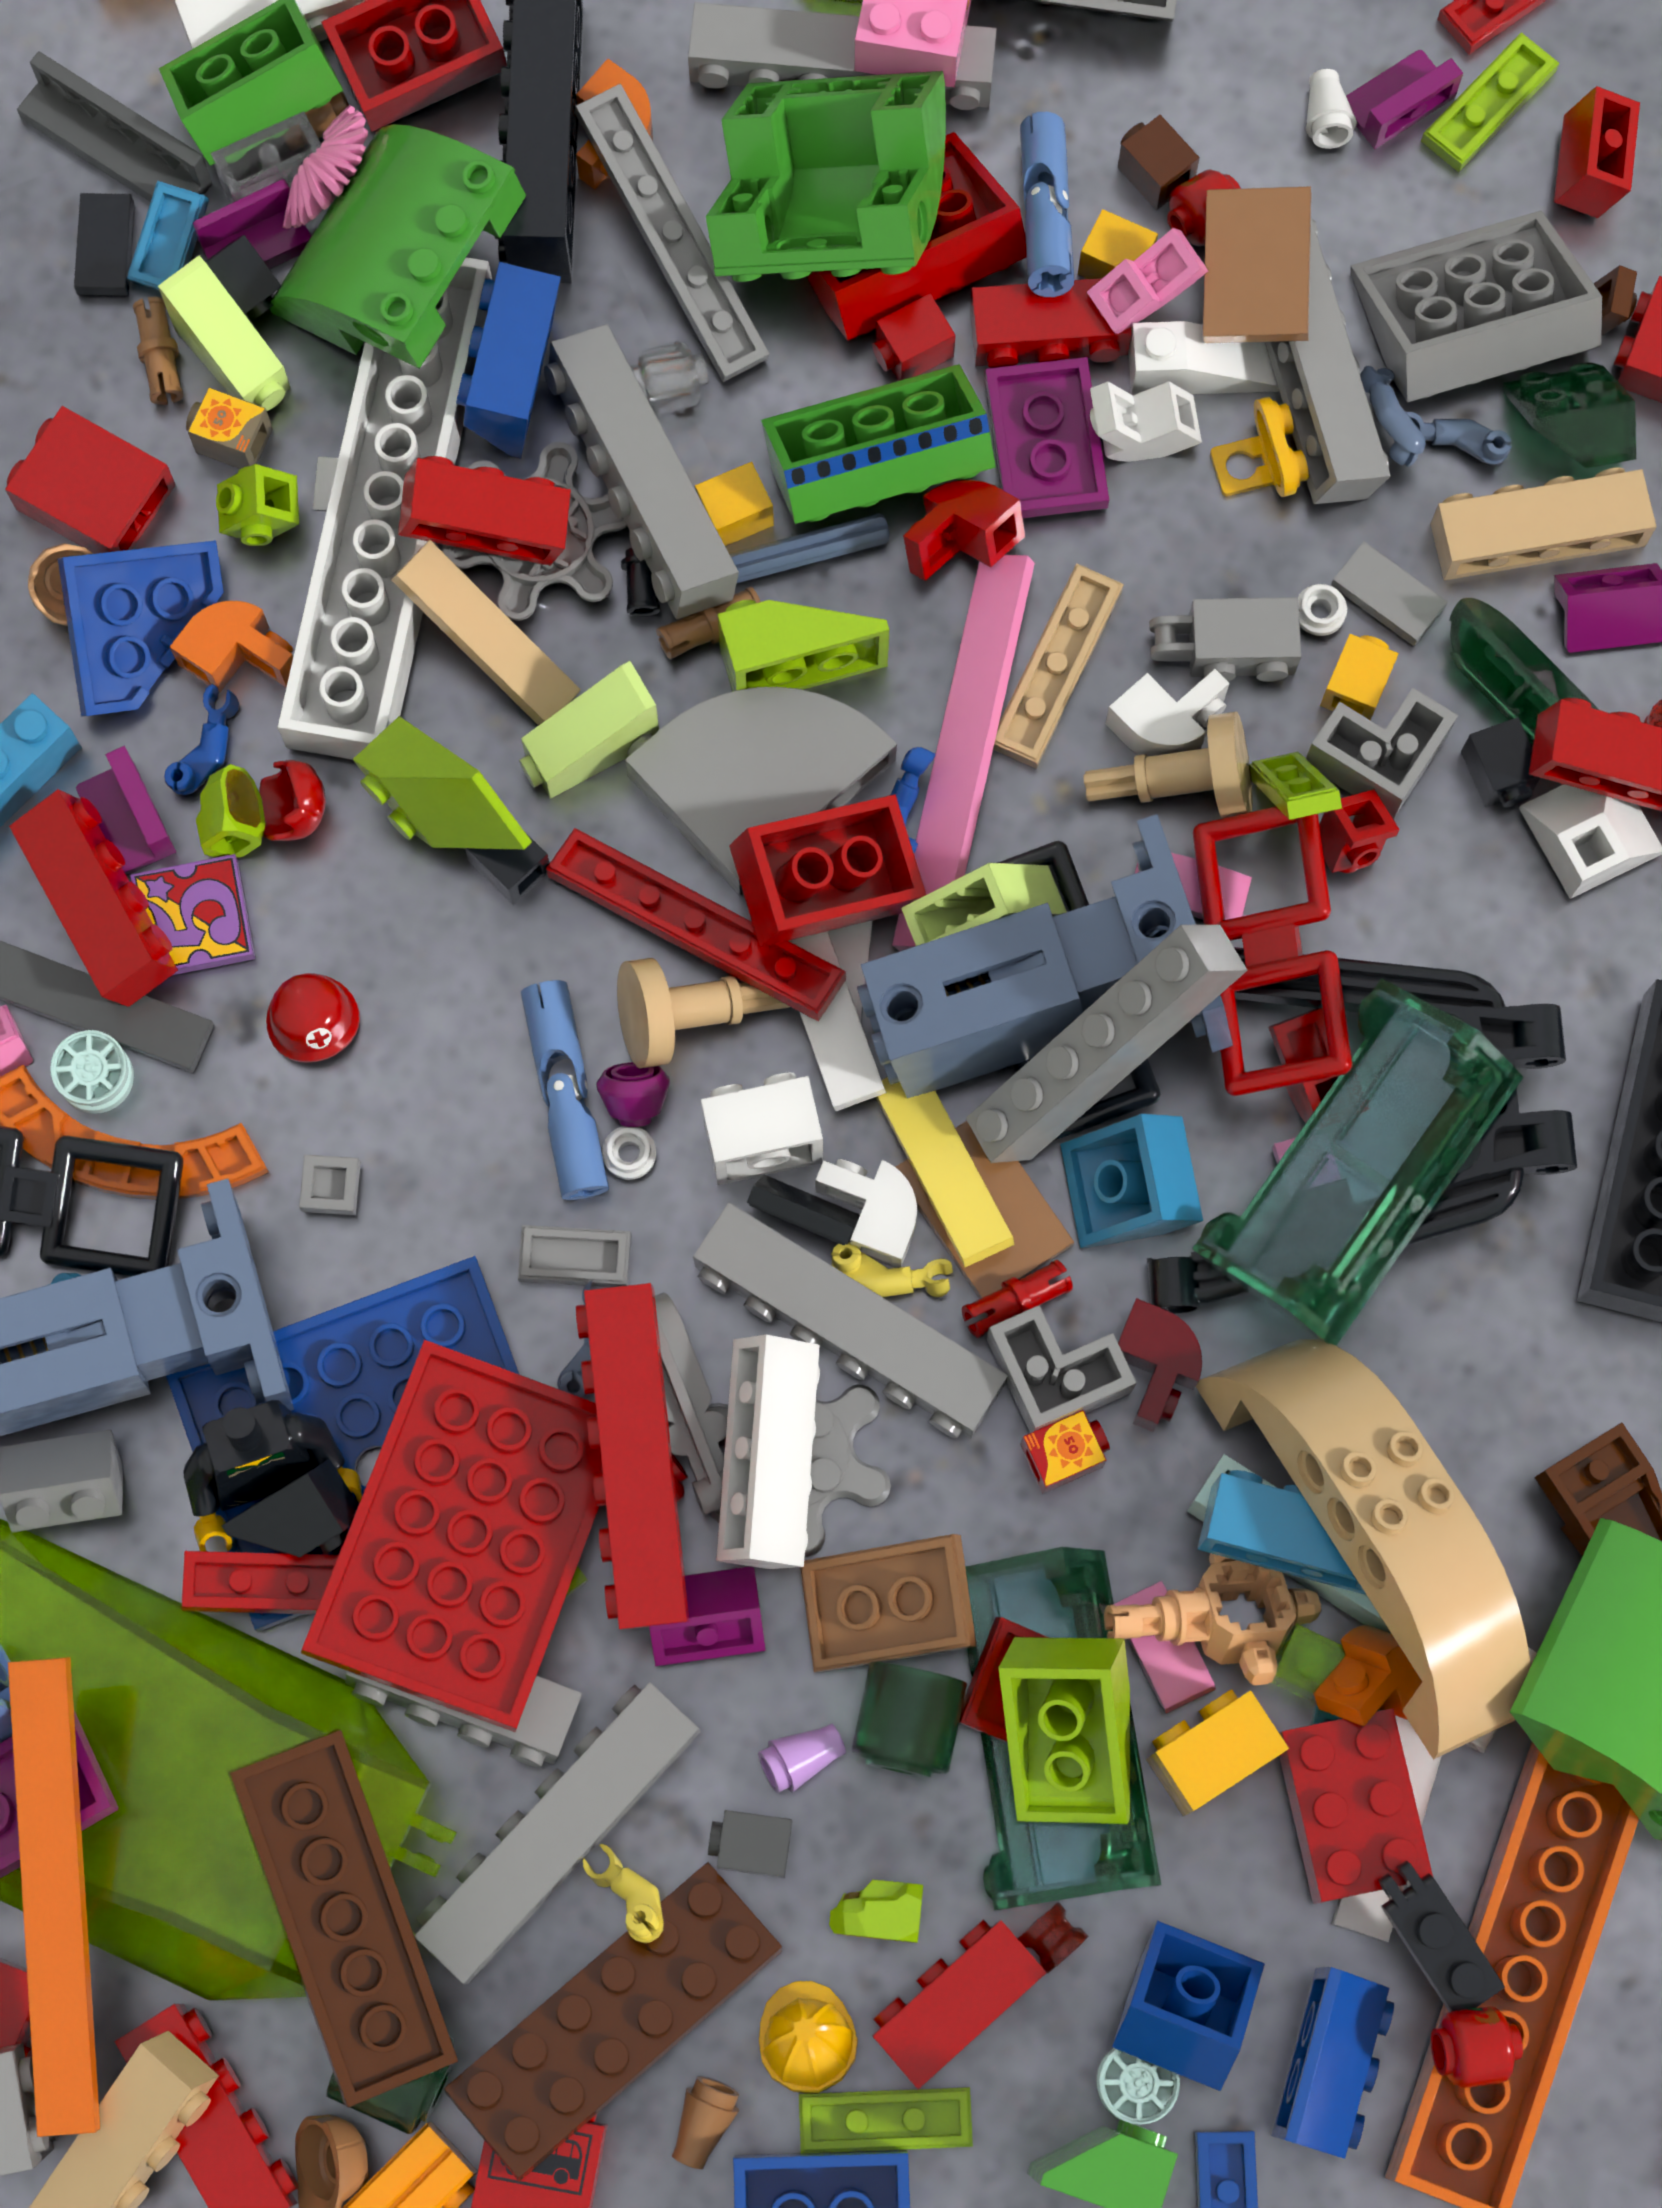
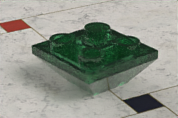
[1503,362,1637,468]

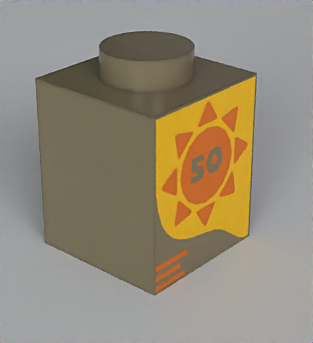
[186,387,273,469]

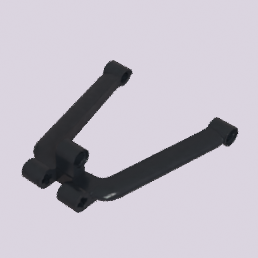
[1147,947,1577,1314]

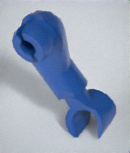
[164,684,239,795]
[891,747,936,853]

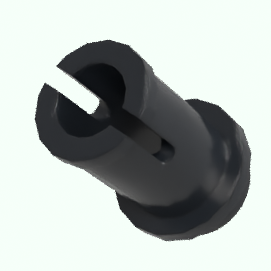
[621,548,660,616]

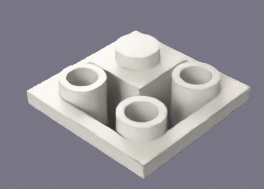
[1519,784,1662,899]

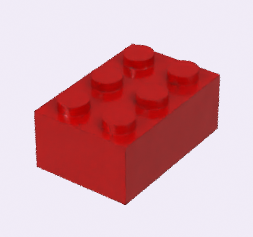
[321,0,507,132]
[729,794,926,947]
[1279,1708,1433,1904]

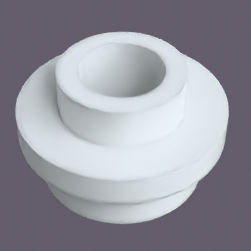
[1298,584,1347,636]
[602,1126,656,1180]

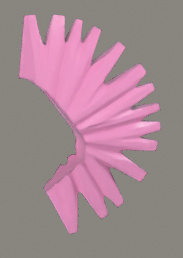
[283,105,368,229]

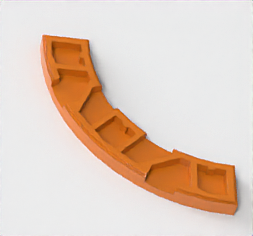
[0,1064,269,1200]

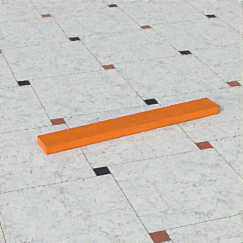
[8,1657,100,2137]

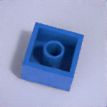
[1112,1920,1265,2091]

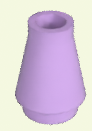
[758,1723,846,1793]

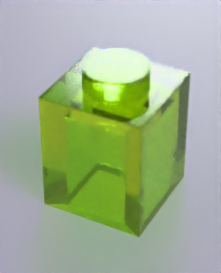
[1271,1624,1345,1705]

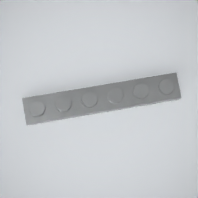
[574,83,770,382]

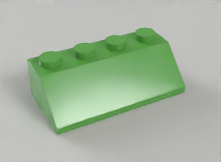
[1027,2119,1178,2208]

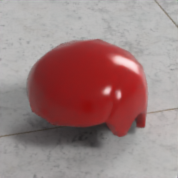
[259,760,326,841]

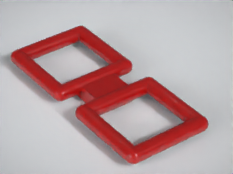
[1192,806,1352,1096]

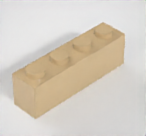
[1430,467,1657,581]
[29,2031,219,2208]

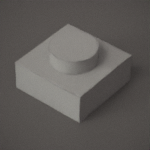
[299,1155,361,1215]

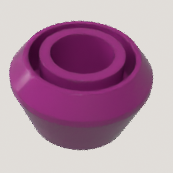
[596,1062,670,1127]

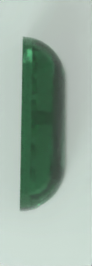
[1449,598,1599,745]

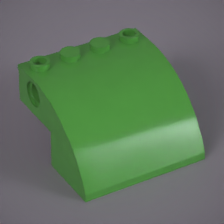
[706,71,946,282]
[269,124,526,369]
[1510,1518,1662,1840]

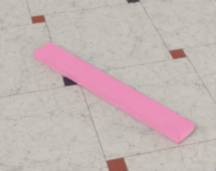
[892,555,1035,951]

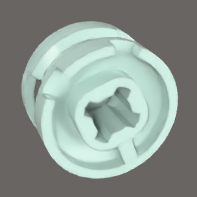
[50,1030,134,1114]
[1096,2048,1180,2125]

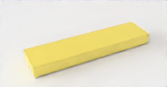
[876,1077,1014,1267]

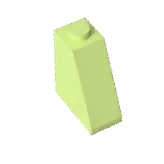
[158,255,291,411]
[519,661,659,799]
[901,863,1067,946]

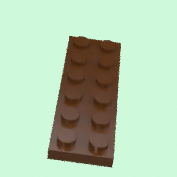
[227,1728,458,2108]
[444,1862,782,2182]

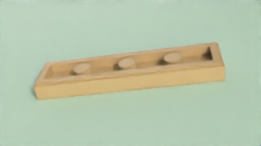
[391,540,581,726]
[993,563,1124,769]

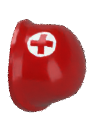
[266,973,360,1063]

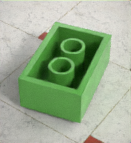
[159,0,344,166]

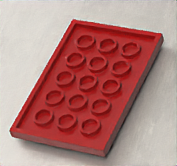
[301,1340,603,1732]

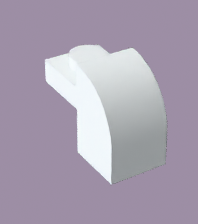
[1090,381,1202,462]
[1105,669,1230,756]
[815,1159,917,1268]

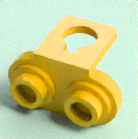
[1210,397,1309,497]

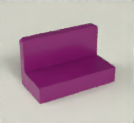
[1346,50,1463,150]
[193,179,311,269]
[1554,563,1662,653]
[76,745,176,876]
[649,1567,766,1666]

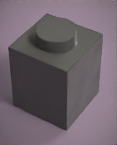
[708,1810,793,1878]

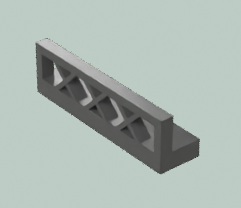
[17,51,213,202]

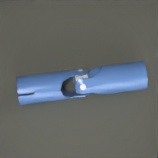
[1020,112,1074,297]
[521,980,609,1200]

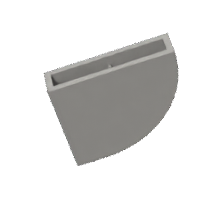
[625,687,897,896]

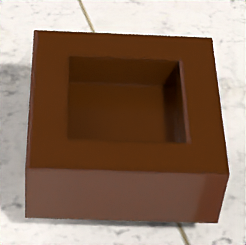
[1594,265,1637,336]

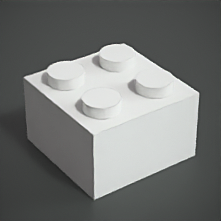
[701,1072,823,1186]

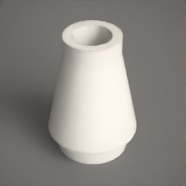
[1306,69,1357,149]

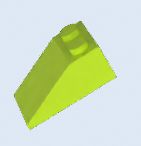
[717,600,890,692]
[353,716,532,850]
[999,1637,1130,1824]

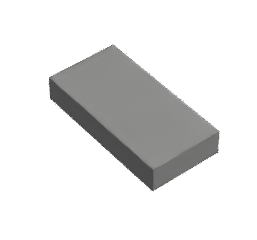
[1331,541,1448,646]
[518,1225,631,1287]

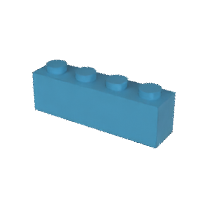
[0,693,82,827]
[1197,1470,1366,1595]

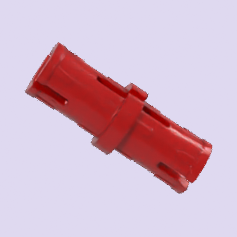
[961,1260,1073,1338]

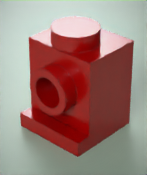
[1319,789,1400,873]

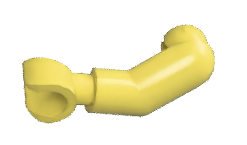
[831,1242,953,1298]
[583,1844,664,1943]

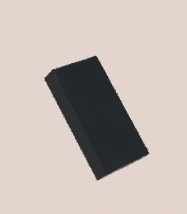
[74,193,134,296]
[747,1174,860,1245]

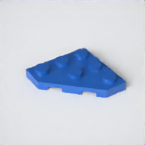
[58,540,224,717]

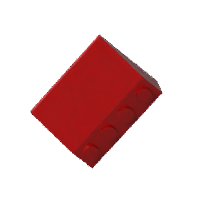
[806,132,1027,341]

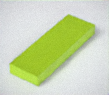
[1421,32,1559,172]
[1249,752,1342,820]
[799,2087,973,2154]

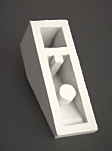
[1128,321,1280,395]

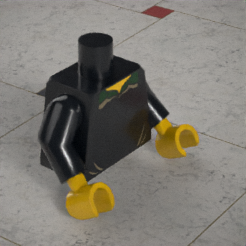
[183,1400,362,1551]

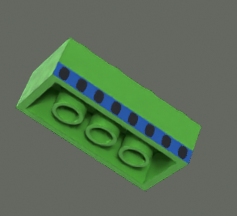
[761,364,996,524]

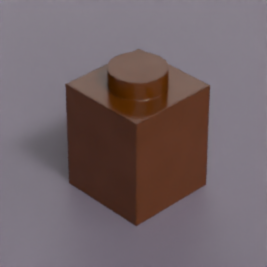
[1117,114,1200,211]

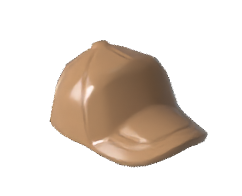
[295,2115,369,2208]

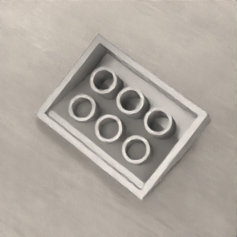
[1350,210,1602,402]

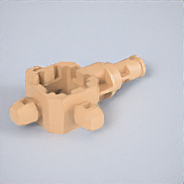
[1104,1553,1321,1685]

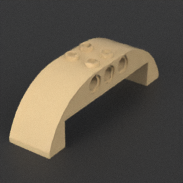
[1196,1339,1531,1760]

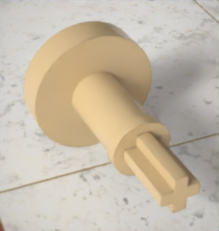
[1084,711,1253,818]
[617,958,790,1068]

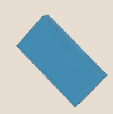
[127,181,209,291]

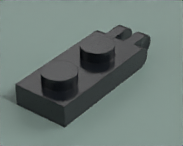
[1378,1860,1505,2012]

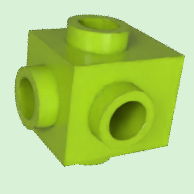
[216,464,299,546]

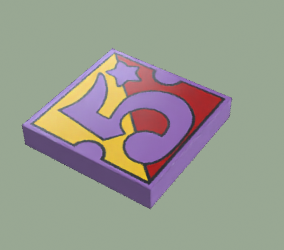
[130,854,256,976]

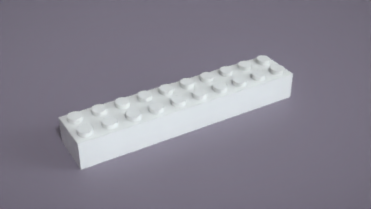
[278,257,492,760]

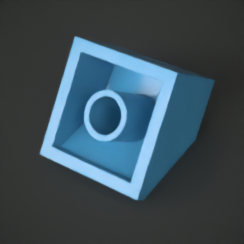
[1060,1114,1203,1248]

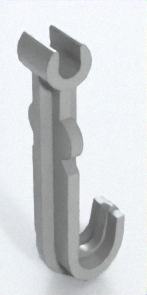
[655,1292,727,1516]

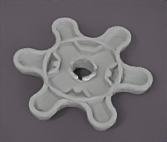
[443,442,627,621]
[706,1385,891,1557]

